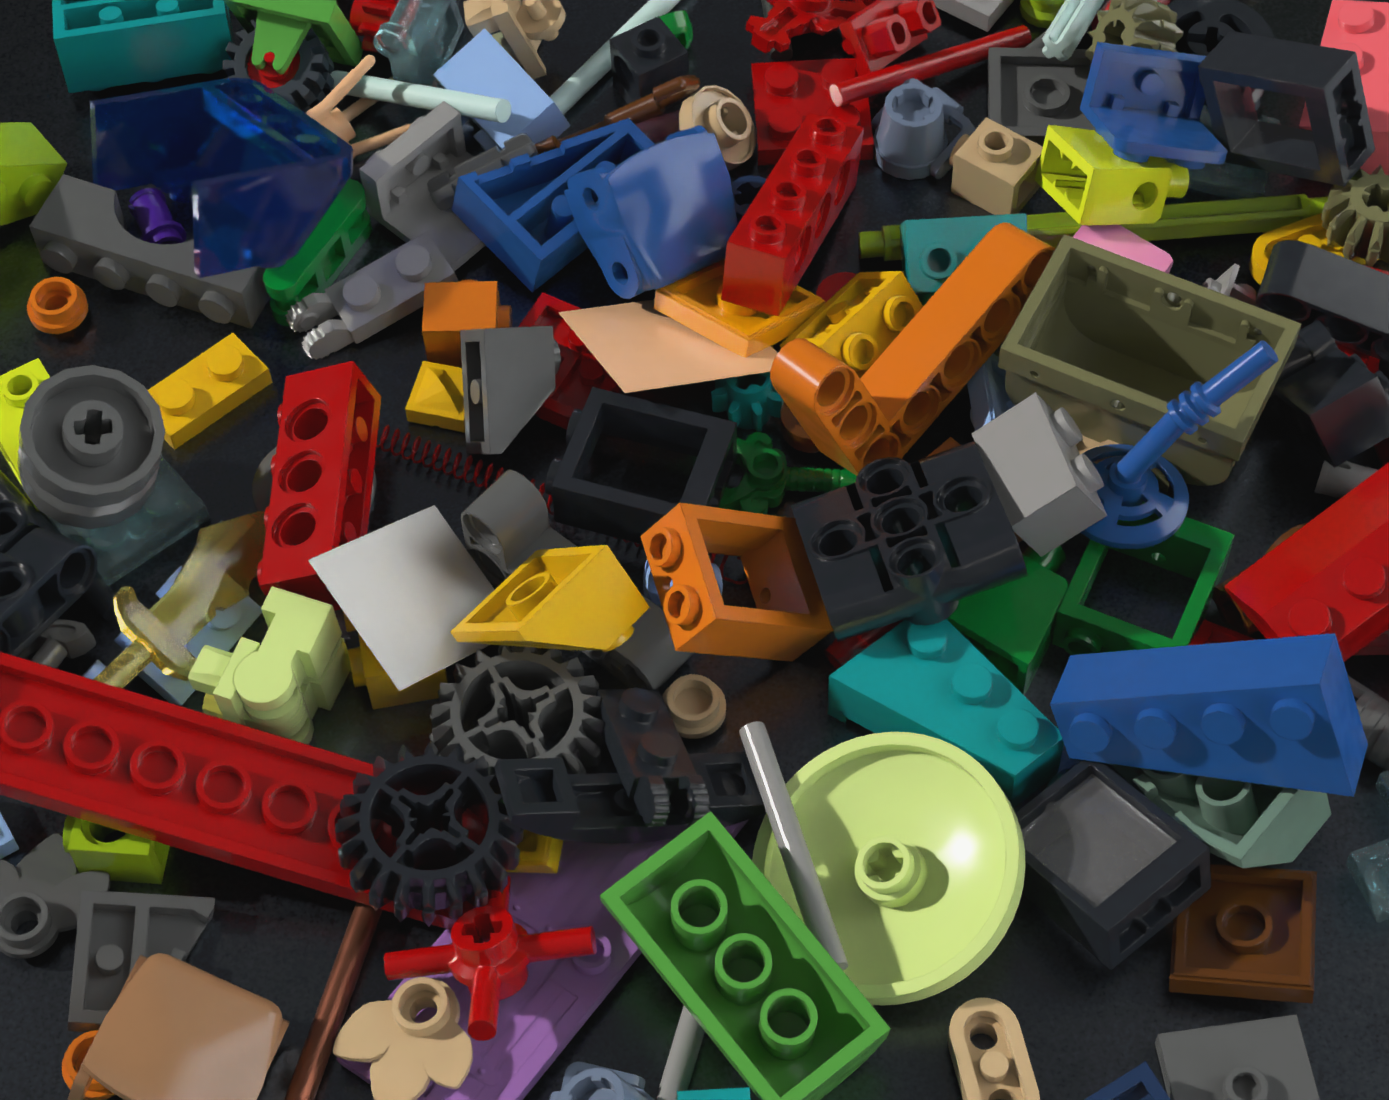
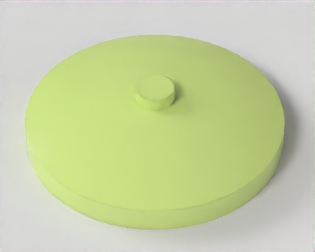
[752,732,1026,1006]

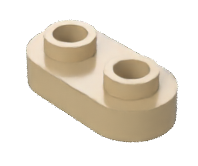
[947,998,1040,1100]

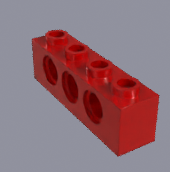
[721,112,864,316]
[257,361,381,611]

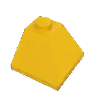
[450,545,650,652]

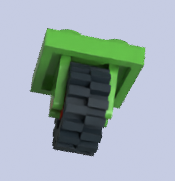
[223,0,364,127]

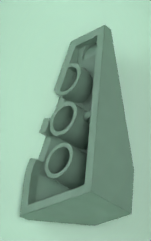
[1110,764,1331,868]

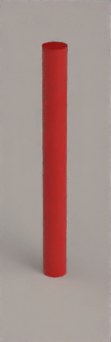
[830,25,1032,107]

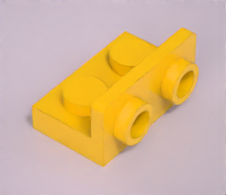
[779,271,923,378]

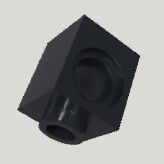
[609,16,690,110]

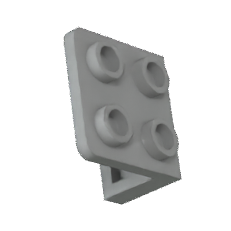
[359,101,486,271]

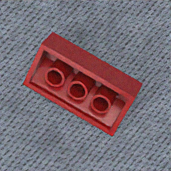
[1224,462,1389,662]

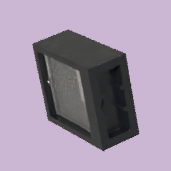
[1014,760,1211,970]

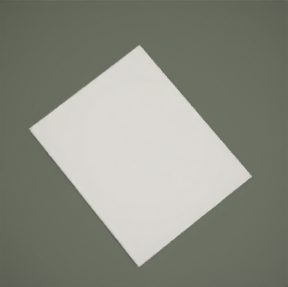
[308,505,494,691]

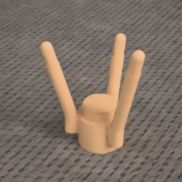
[295,55,412,167]

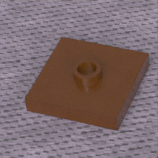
[1169,864,1317,1004]

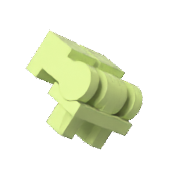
[188,586,351,745]

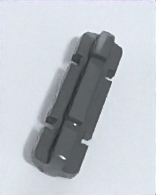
[427,133,538,210]

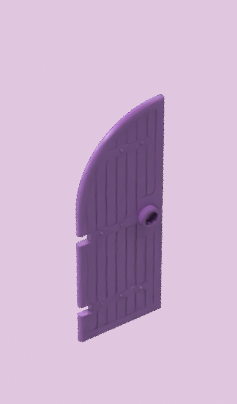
[336,819,749,1100]

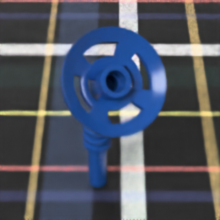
[1080,340,1278,549]

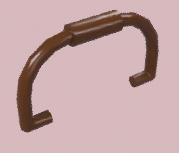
[535,75,701,154]

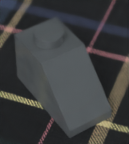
[460,326,561,454]

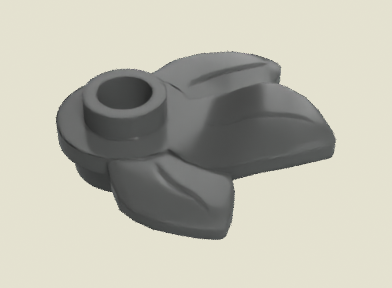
[0,833,111,959]

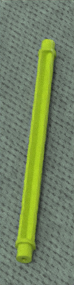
[858,194,1328,261]

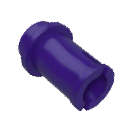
[128,188,186,244]

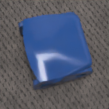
[564,125,738,299]

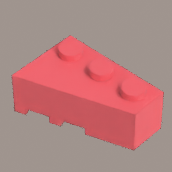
[1299,0,1389,176]

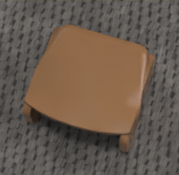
[67,953,290,1100]

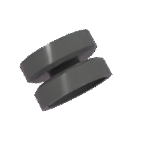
[17,365,165,529]

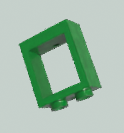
[1052,501,1235,655]

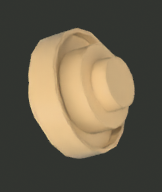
[679,85,756,171]

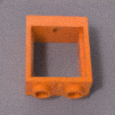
[640,503,833,662]

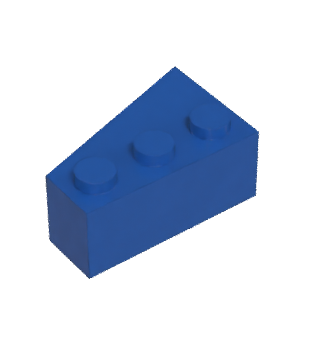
[452,118,655,293]

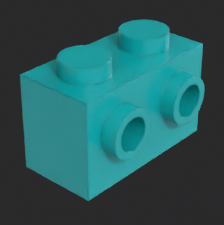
[899,213,1027,306]

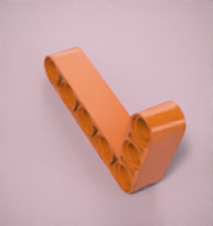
[770,222,1056,476]

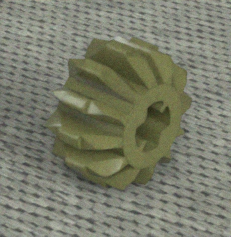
[1084,0,1184,61]
[1321,164,1389,267]

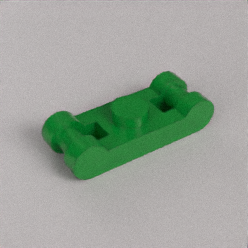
[263,179,372,326]

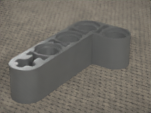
[461,470,694,690]

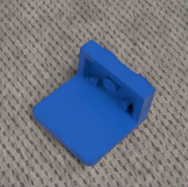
[1080,42,1228,169]

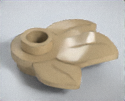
[332,977,473,1100]

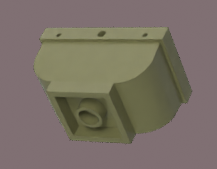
[998,234,1301,492]

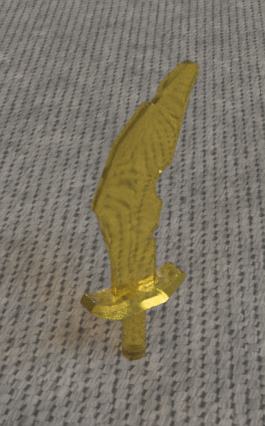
[93,511,266,689]

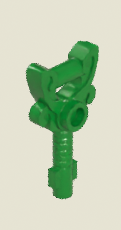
[719,432,857,514]

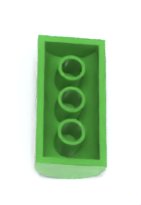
[600,811,891,1100]

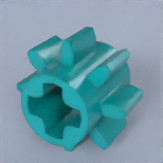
[711,372,784,432]

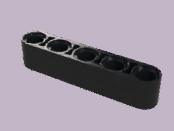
[1256,240,1389,363]

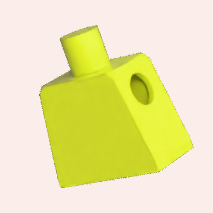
[1035,125,1189,225]

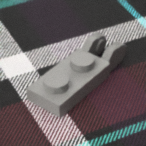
[285,231,459,360]

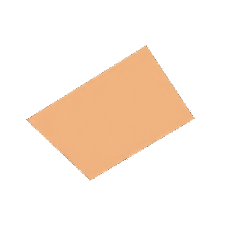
[558,299,778,393]

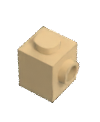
[949,117,1043,215]

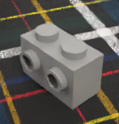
[971,392,1107,557]

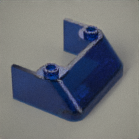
[90,78,353,278]

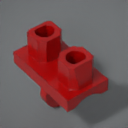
[838,0,941,76]

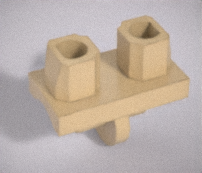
[463,0,566,79]

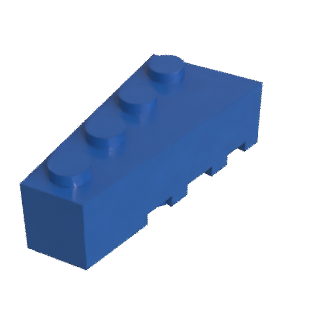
[1050,633,1368,797]

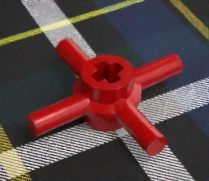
[384,875,597,1041]

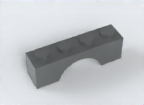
[29,174,279,329]

